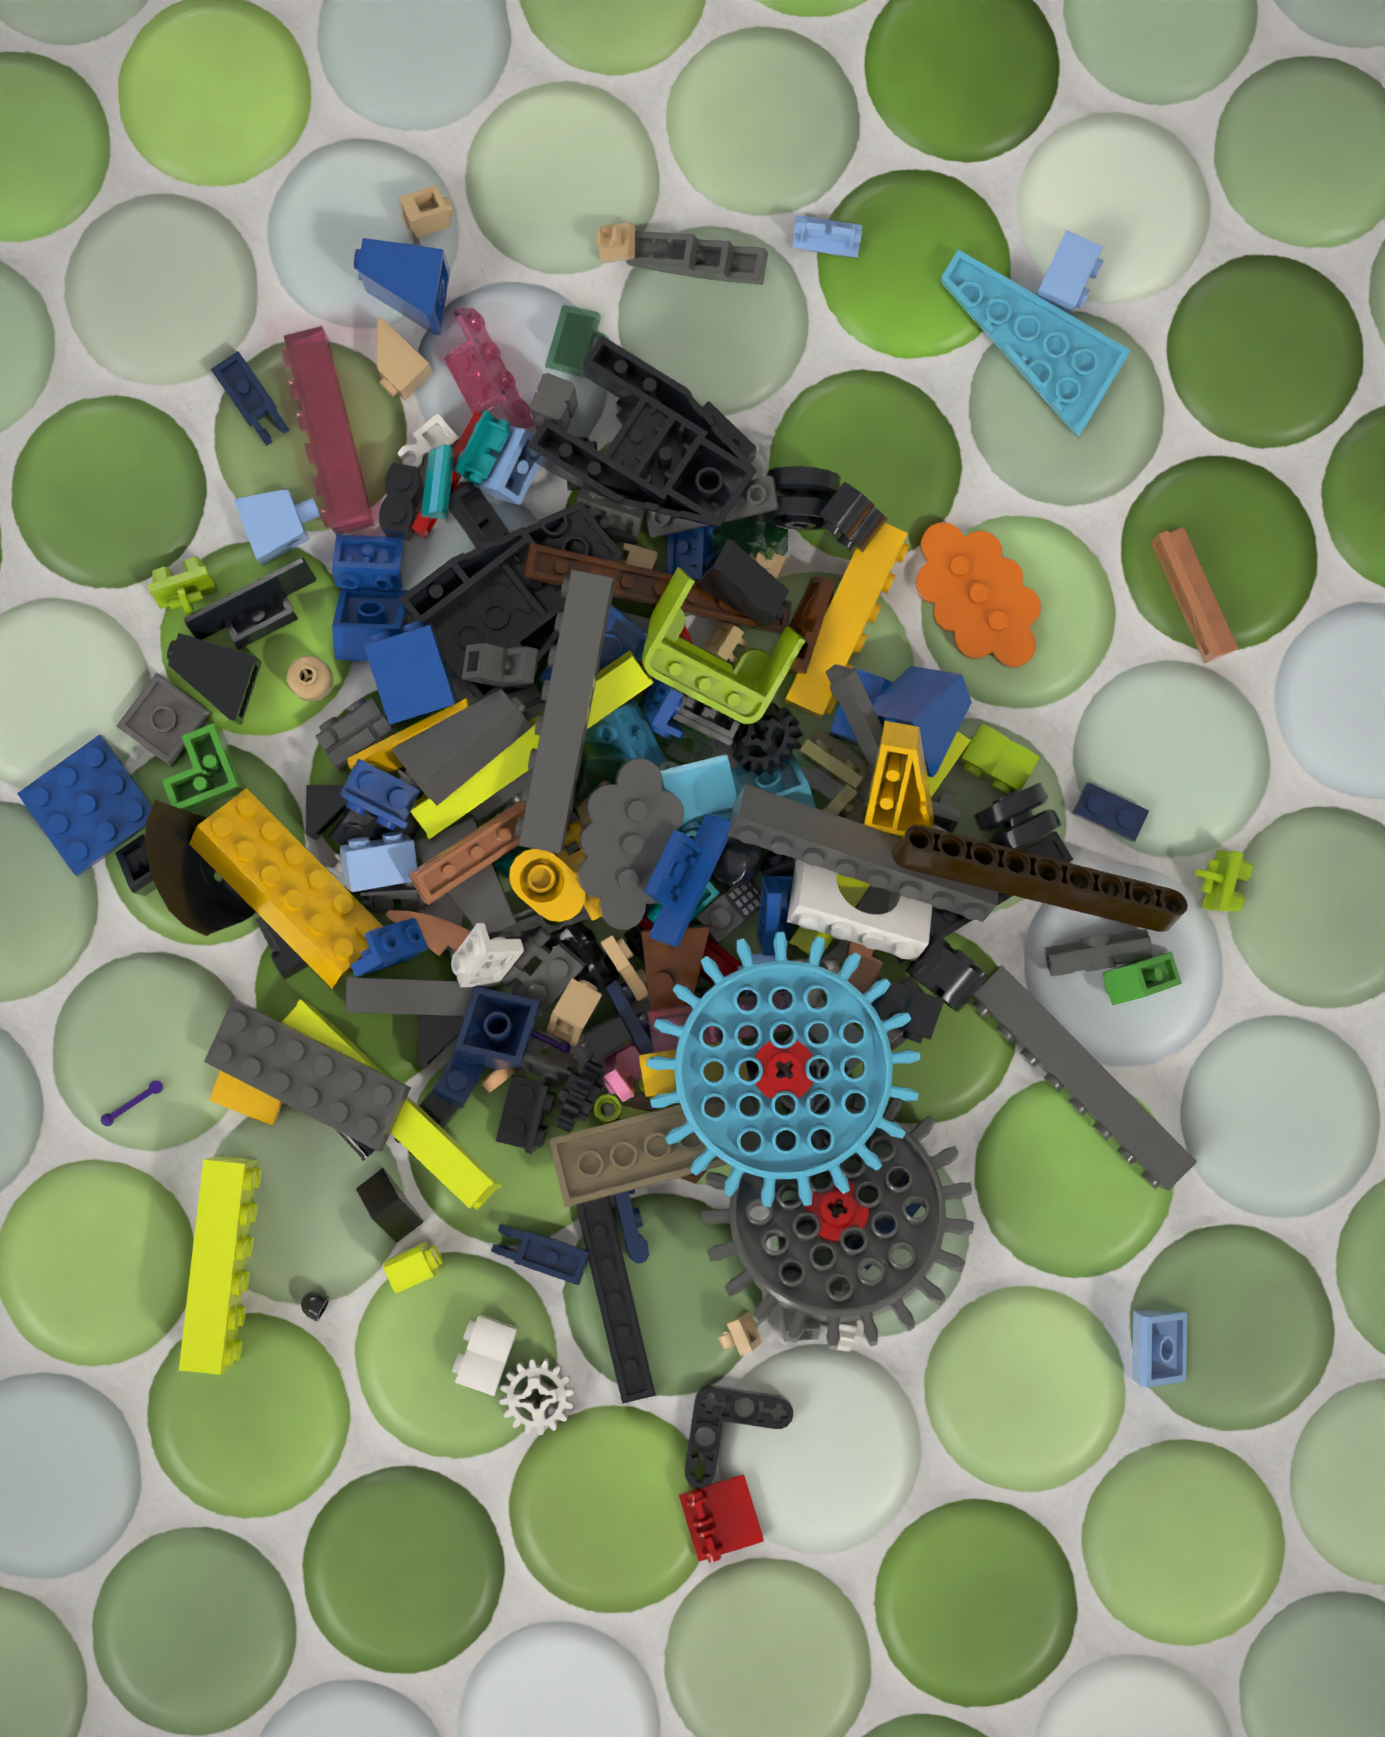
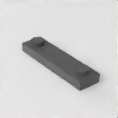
[825,664,883,778]

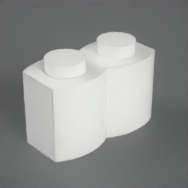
[452,1314,518,1396]

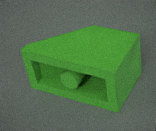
[1102,951,1182,1005]

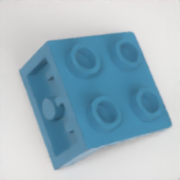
[581,701,667,789]

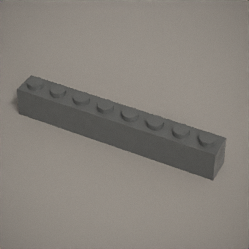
[515,570,616,854]
[727,784,999,922]
[971,966,1197,1191]

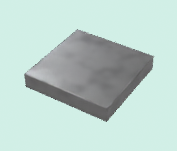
[116,672,213,767]

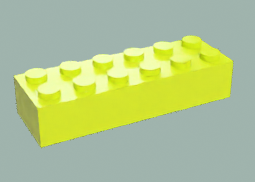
[179,1156,262,1375]

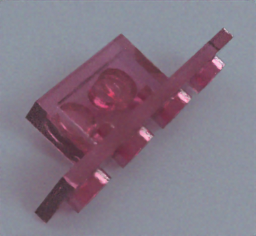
[444,308,534,428]

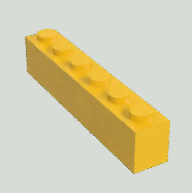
[785,523,910,720]

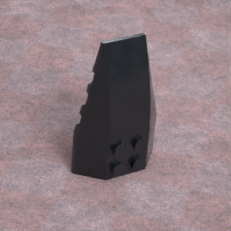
[399,502,623,701]

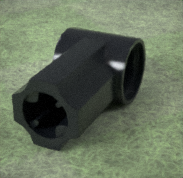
[255,917,309,980]

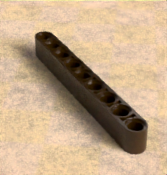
[892,825,1188,932]

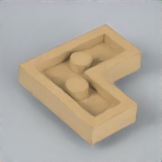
[600,935,648,1002]

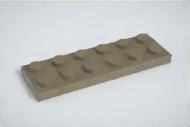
[548,1096,760,1207]

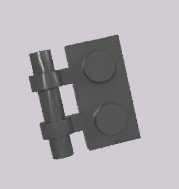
[500,928,586,1017]

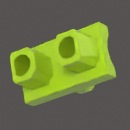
[147,556,217,615]
[1195,850,1254,912]

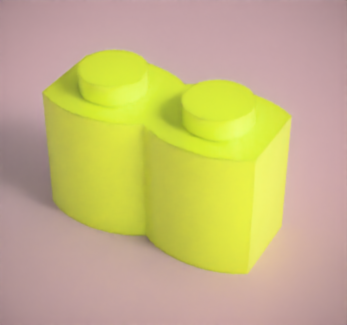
[383,1241,443,1294]

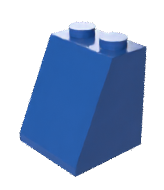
[354,238,450,335]
[364,620,458,725]
[871,666,972,777]

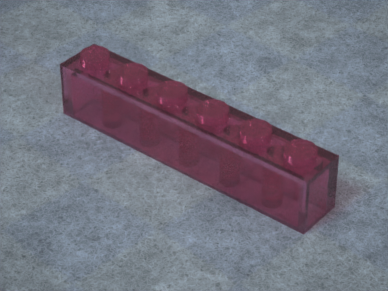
[281,326,375,535]

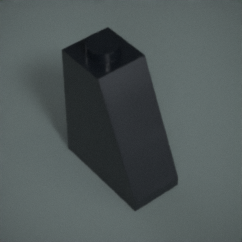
[696,539,790,627]
[167,633,262,725]

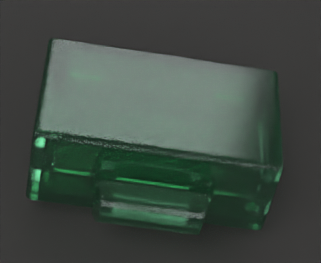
[545,305,609,378]
[711,517,788,560]
[572,742,626,812]

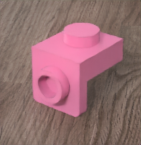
[602,1043,642,1102]

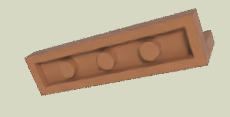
[1150,527,1239,664]

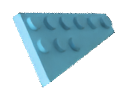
[940,249,1131,438]

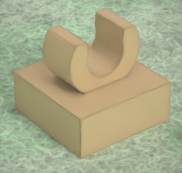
[597,222,635,263]
[703,621,748,663]
[718,1311,762,1356]

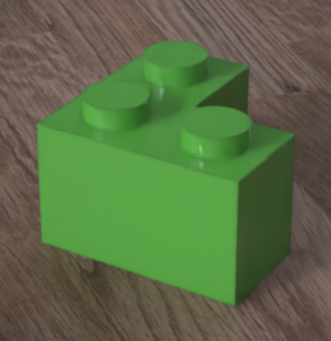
[162,723,245,812]

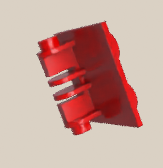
[678,1474,764,1563]

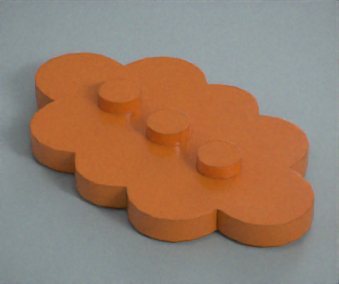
[915,522,1041,668]

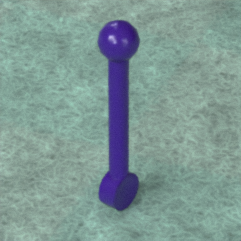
[531,1030,571,1053]
[100,1081,163,1127]

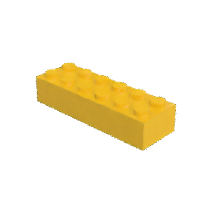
[189,788,383,989]

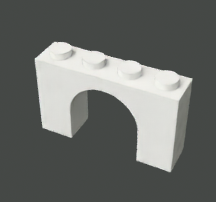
[787,859,932,961]

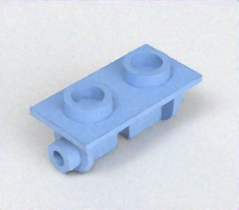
[792,215,863,258]

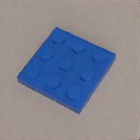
[17,734,153,876]

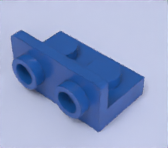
[666,526,722,580]
[332,534,404,591]
[639,678,683,738]
[339,758,421,831]
[757,876,793,956]
[351,918,429,977]

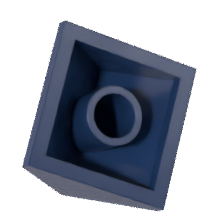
[454,986,541,1070]

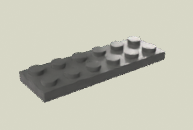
[204,999,411,1151]

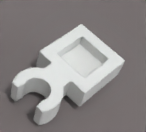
[398,413,459,470]

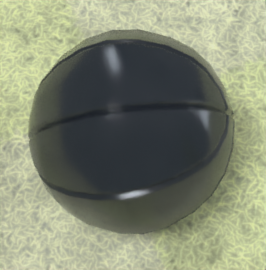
[711,836,763,888]

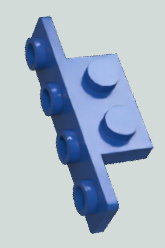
[645,814,730,947]

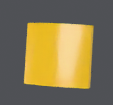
[209,1070,282,1125]

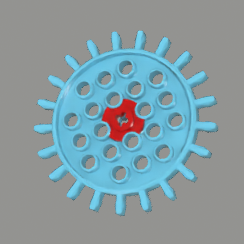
[646,932,920,1207]

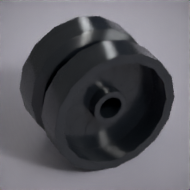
[764,466,841,530]
[973,782,1062,849]

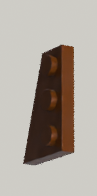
[787,576,835,674]
[642,924,711,1032]

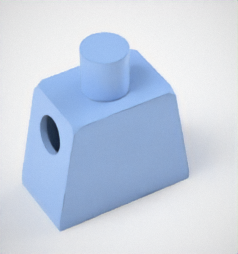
[234,489,321,566]

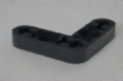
[685,1385,793,1488]

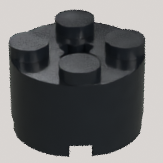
[906,933,988,1013]

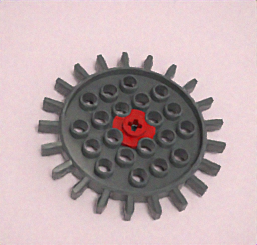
[701,1093,974,1350]

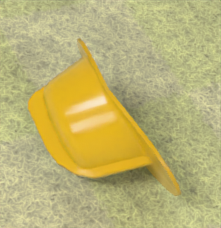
[509,848,586,922]

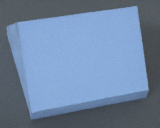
[1132,1310,1187,1388]

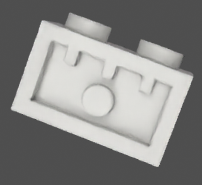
[451,923,524,988]

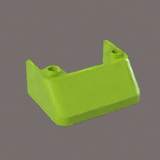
[642,567,805,724]

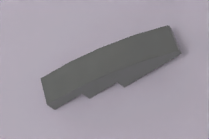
[626,231,768,285]

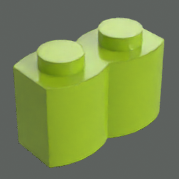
[958,723,1040,795]

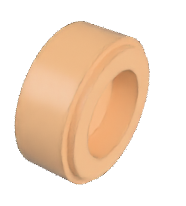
[481,1068,515,1093]

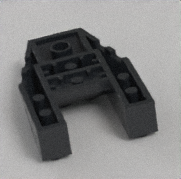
[527,335,757,528]

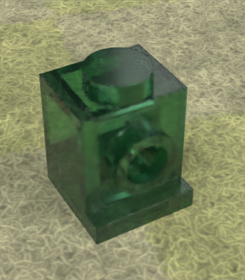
[662,723,717,765]

